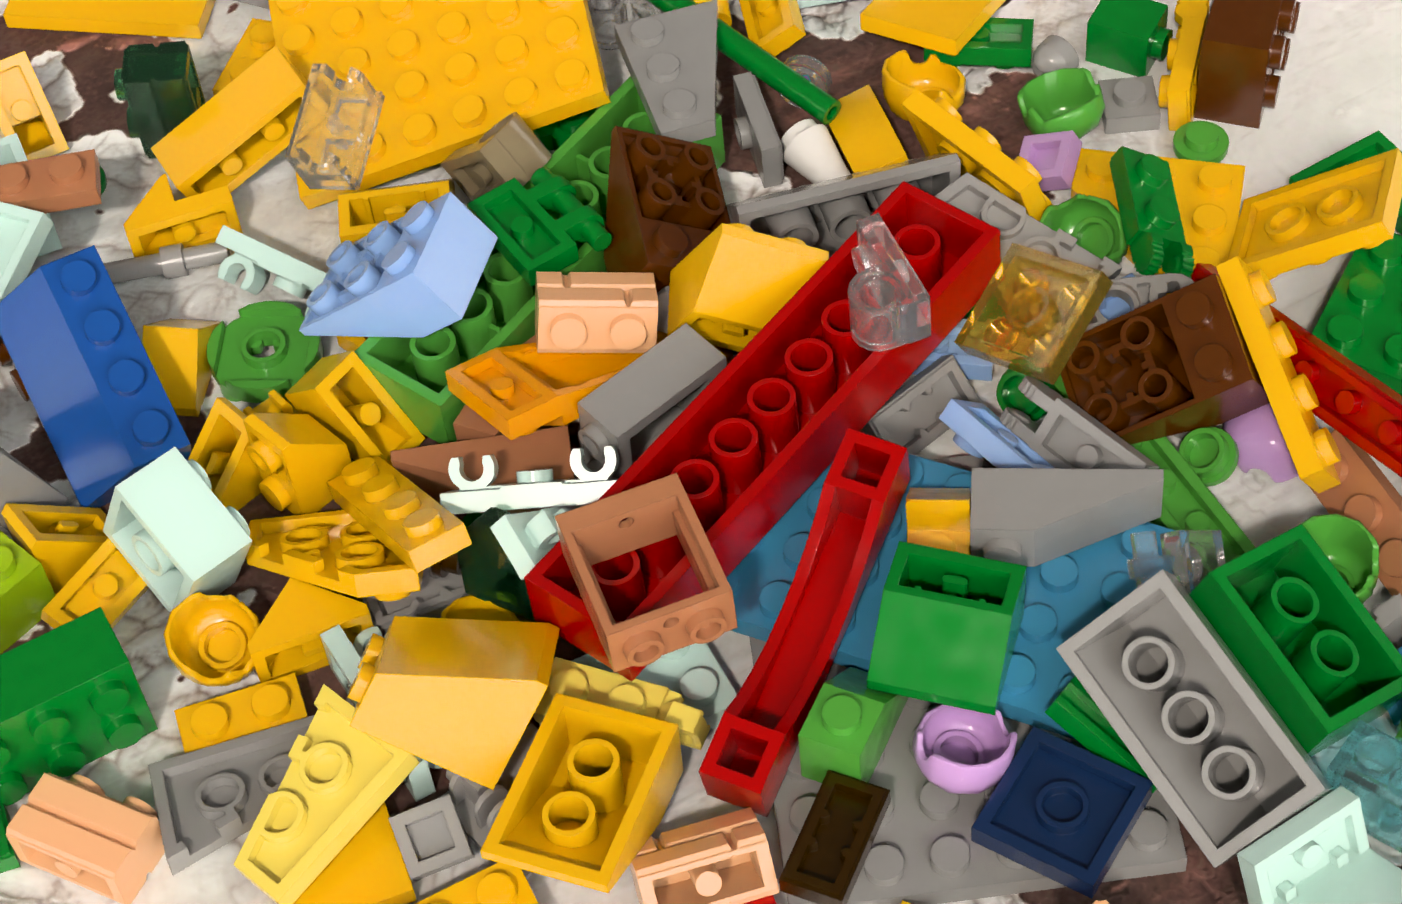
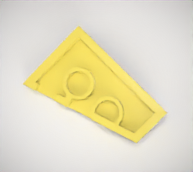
[233,684,420,904]

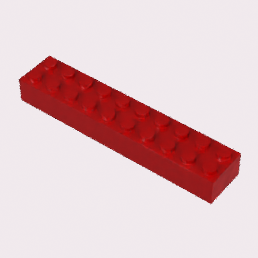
[524,181,1001,682]

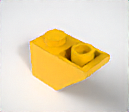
[243,413,352,515]

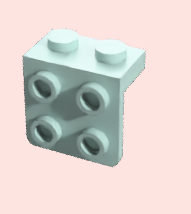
[1237,786,1402,904]

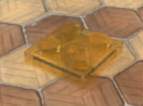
[954,242,1113,385]

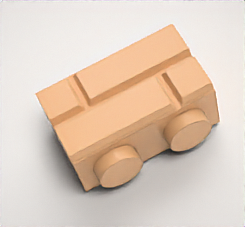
[535,271,658,353]
[5,772,165,904]
[629,807,779,904]

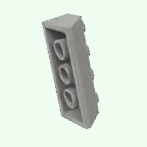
[726,153,961,258]
[1056,569,1334,868]

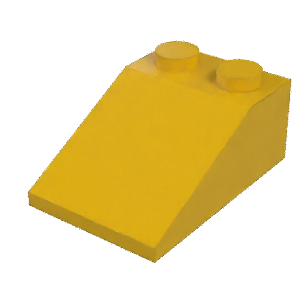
[480,693,683,893]

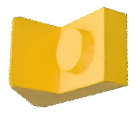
[0,51,69,160]
[123,173,243,257]
[906,488,971,555]

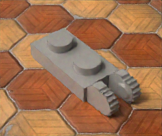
[999,376,1159,469]

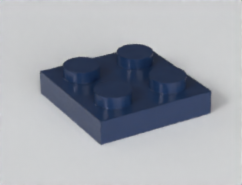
[971,726,1153,899]

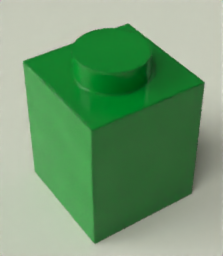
[1085,0,1173,77]

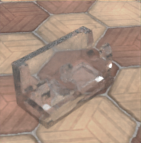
[285,63,385,190]

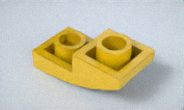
[828,84,909,173]

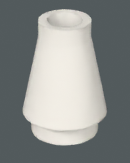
[781,119,851,184]

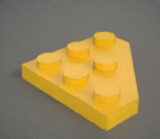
[1071,148,1245,296]
[246,510,424,601]

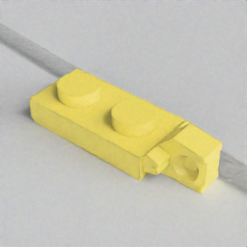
[533,657,711,750]

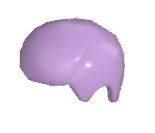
[1223,403,1299,483]
[912,704,1017,794]

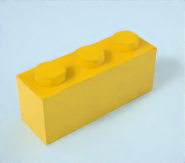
[150,46,330,197]

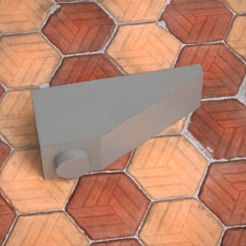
[970,468,1164,567]

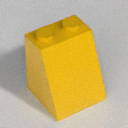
[347,616,560,790]

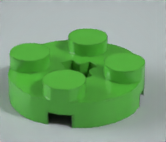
[207,301,324,403]

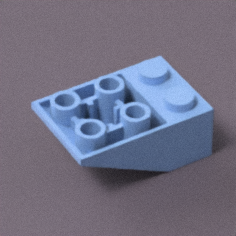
[299,192,498,338]

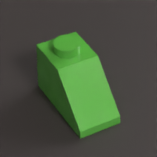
[798,667,909,783]

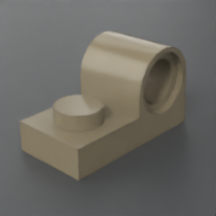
[441,112,552,201]

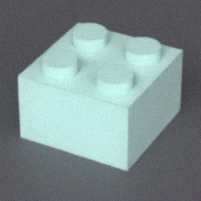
[103,447,253,613]

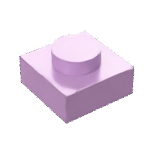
[1019,130,1082,192]

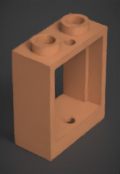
[554,473,738,673]

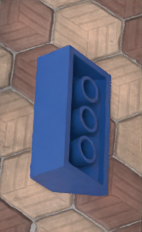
[0,245,191,508]

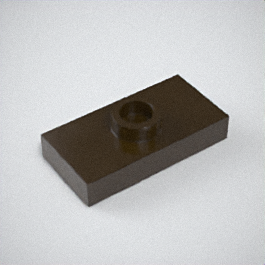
[779,770,891,904]

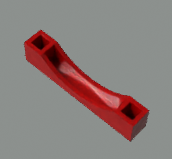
[699,428,911,817]

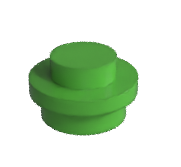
[1173,121,1229,163]
[1179,427,1239,487]

